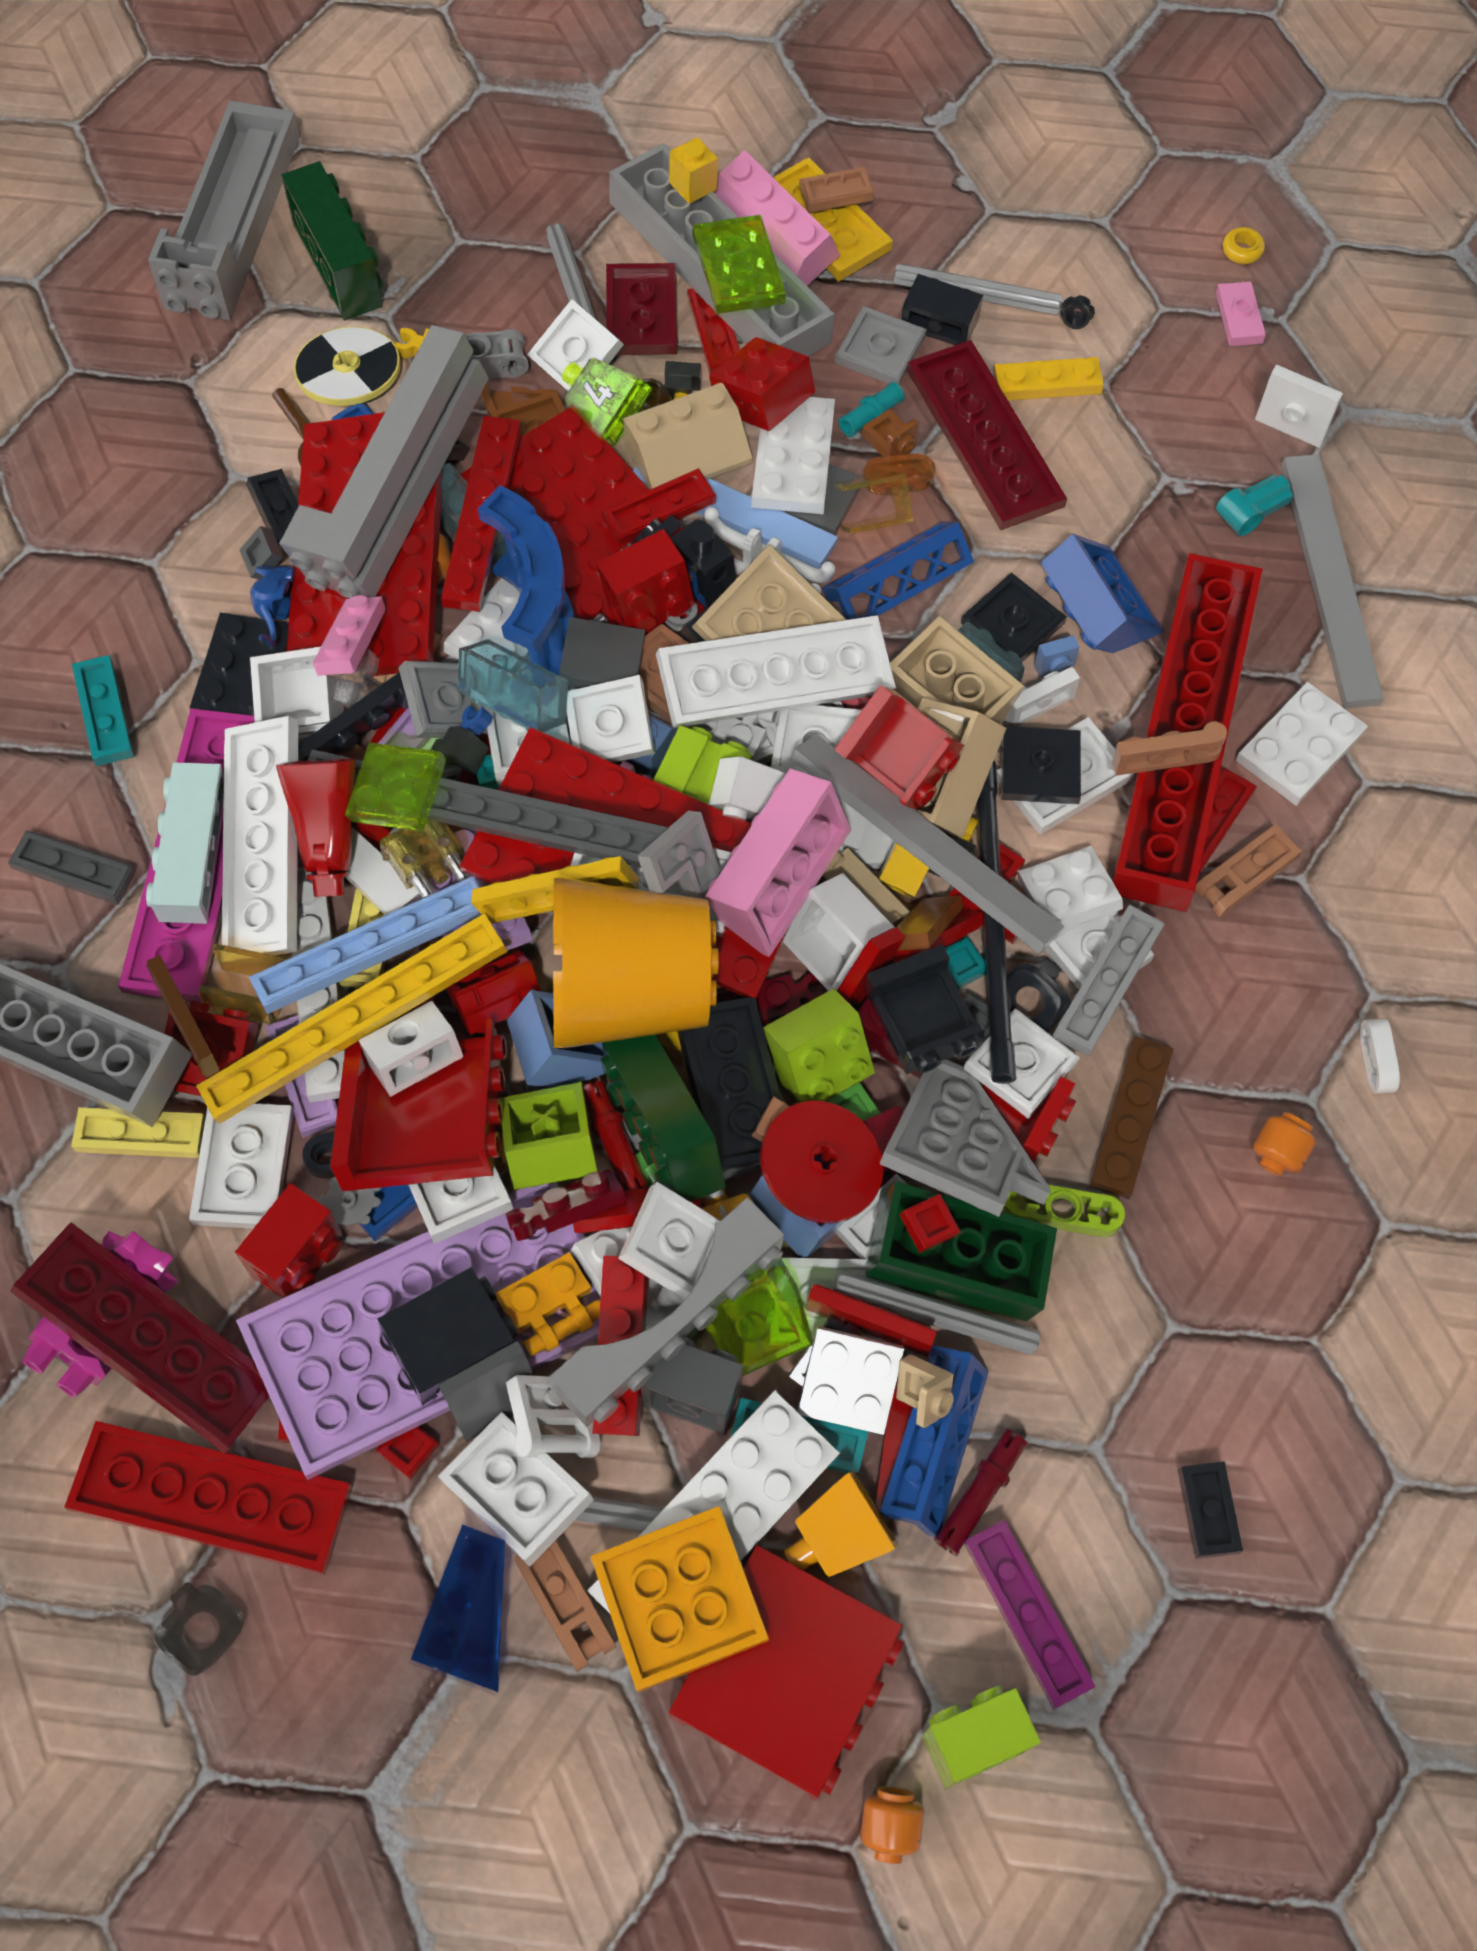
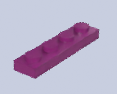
[964,1520,1096,1710]

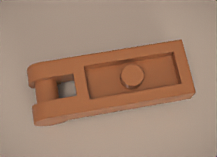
[1112,722,1227,776]
[1195,824,1302,918]
[513,1540,616,1672]

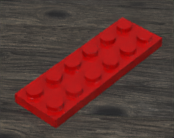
[64,1420,352,1575]

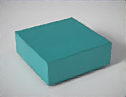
[946,937,987,989]

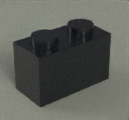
[902,274,983,345]

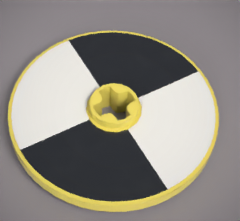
[294,326,400,406]

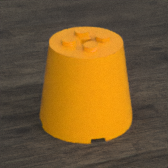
[553,878,719,1048]

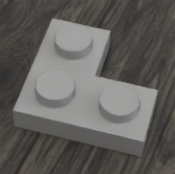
[638,811,721,899]

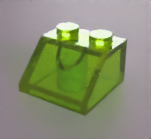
[706,1258,813,1376]

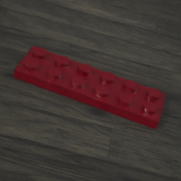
[907,340,1067,530]
[10,1222,269,1453]

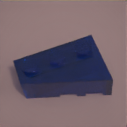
[408,1524,505,1695]

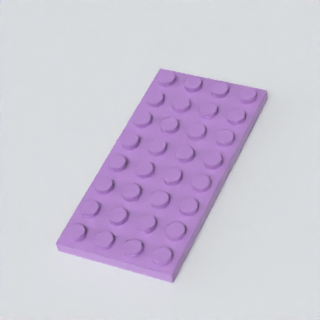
[236,1182,601,1480]

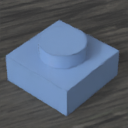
[1034,635,1080,677]

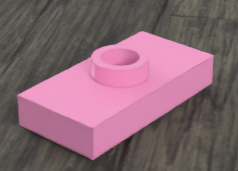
[1215,282,1266,346]

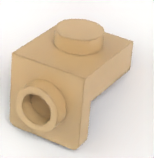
[896,1354,954,1428]

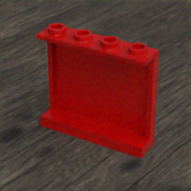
[330,1019,507,1192]
[668,1545,905,1801]

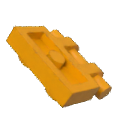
[495,1252,600,1357]

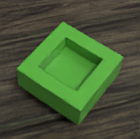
[826,1082,880,1121]

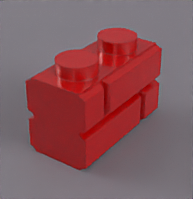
[447,950,541,1035]

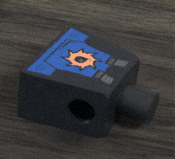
[670,519,736,609]

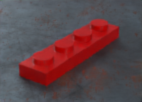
[592,1256,649,1436]

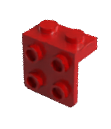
[982,1076,1076,1164]

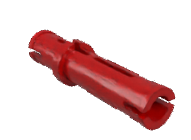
[583,1080,650,1191]

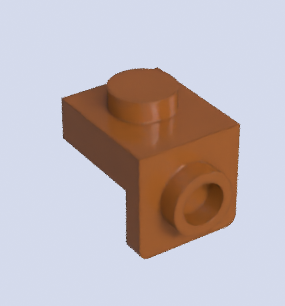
[862,409,919,463]

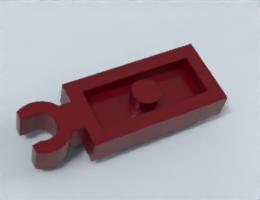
[716,973,826,1027]
[505,1169,627,1241]

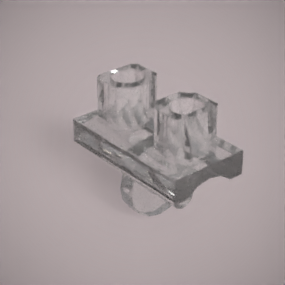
[326,648,383,709]

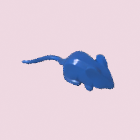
[250,565,295,647]

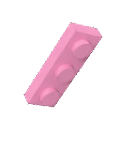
[313,595,386,676]

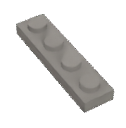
[1053,904,1165,1057]

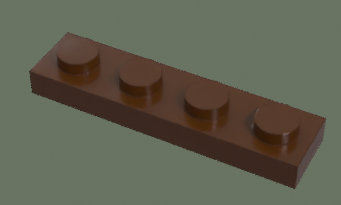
[1089,1036,1174,1199]

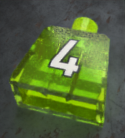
[562,357,652,446]

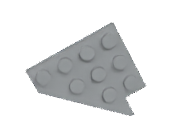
[880,1059,1051,1217]

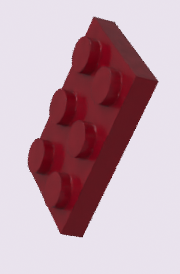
[606,263,677,355]

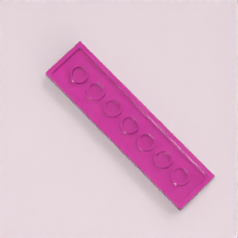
[118,709,255,1002]

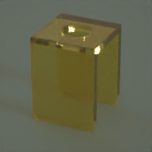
[834,471,913,534]
[198,944,284,1024]

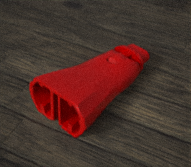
[276,758,355,897]

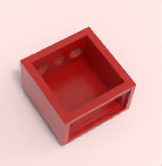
[709,337,815,431]
[596,529,695,633]
[235,1183,344,1299]

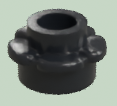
[1061,295,1095,329]

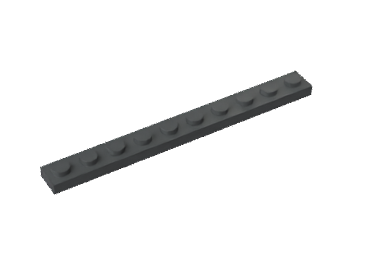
[308,750,668,868]

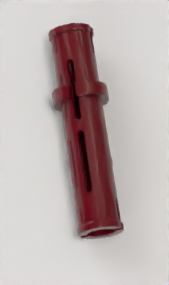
[933,1428,1029,1556]

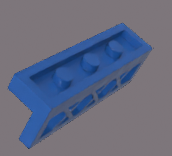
[822,521,974,620]
[880,1345,989,1537]

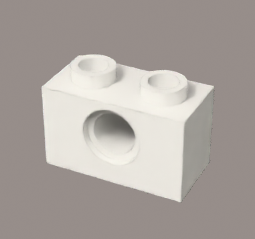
[359,1001,463,1097]

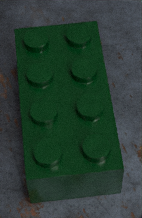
[281,161,384,321]
[600,1035,726,1202]
[865,1181,1057,1322]

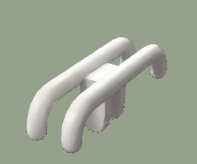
[704,507,835,594]

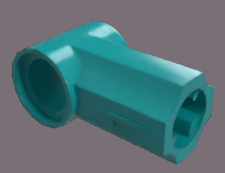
[1216,474,1293,537]

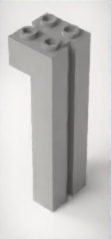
[148,101,300,321]
[279,325,489,599]

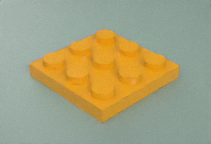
[590,1506,769,1693]

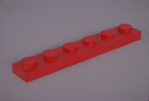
[441,416,521,612]

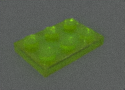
[692,214,786,314]

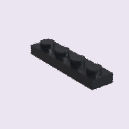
[298,672,409,761]

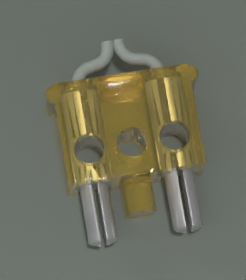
[380,815,471,898]

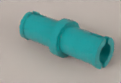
[838,382,905,438]

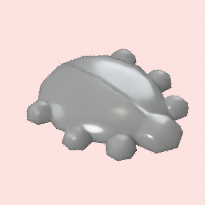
[318,1177,381,1226]

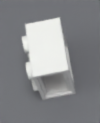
[250,647,344,740]
[783,873,895,991]

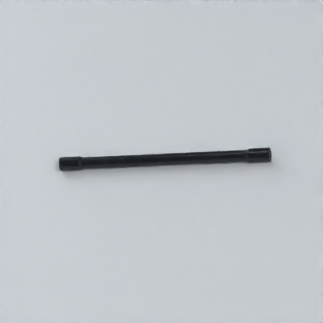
[977,761,1017,1084]

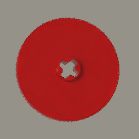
[760,1101,883,1224]

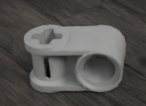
[465,329,529,379]

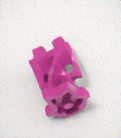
[22,1231,178,1399]

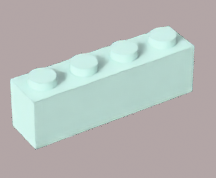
[146,762,224,924]

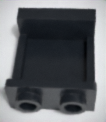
[865,944,986,1075]
[377,1267,518,1405]

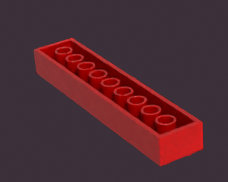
[1112,553,1263,913]

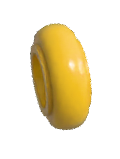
[1222,227,1265,265]

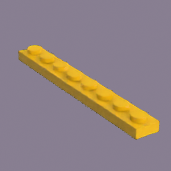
[196,913,507,1124]

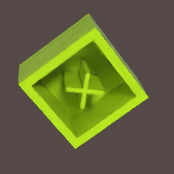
[763,989,875,1103]
[499,1082,598,1190]
[921,1685,1041,1789]

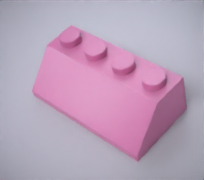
[713,150,840,286]
[705,768,851,957]

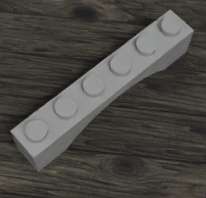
[549,1197,784,1427]

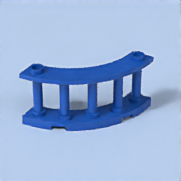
[477,485,574,704]

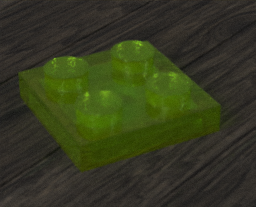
[345,742,447,832]

